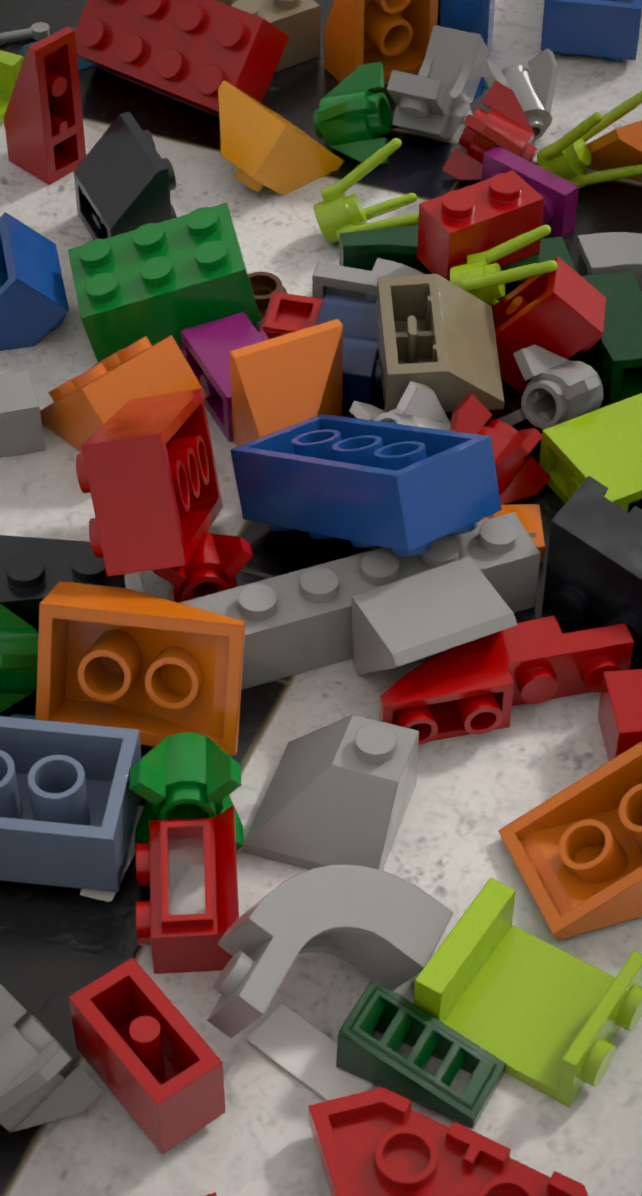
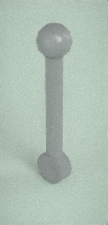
[0,22,50,43]

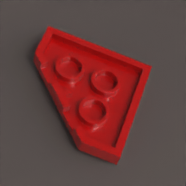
[309,1087,588,1196]

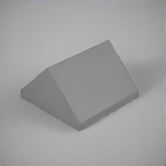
[351,556,517,675]

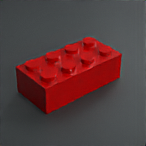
[75,0,290,117]
[76,389,223,576]

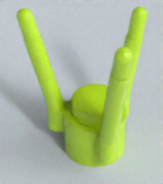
[537,91,642,189]
[313,138,419,245]
[450,224,558,306]

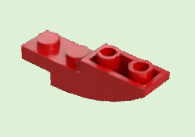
[379,615,634,745]

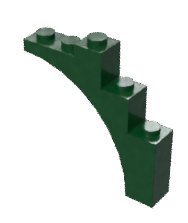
[339,225,642,405]

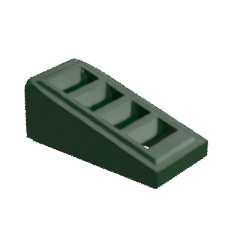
[336,981,506,1129]

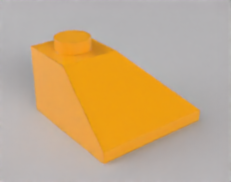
[218,80,344,196]

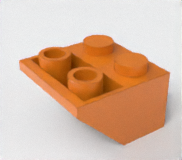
[40,335,207,453]

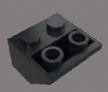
[74,112,177,240]

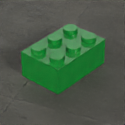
[68,203,261,362]

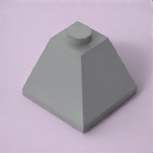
[243,714,419,871]

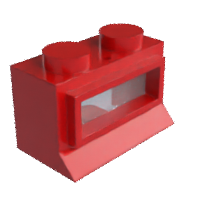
[136,805,239,974]

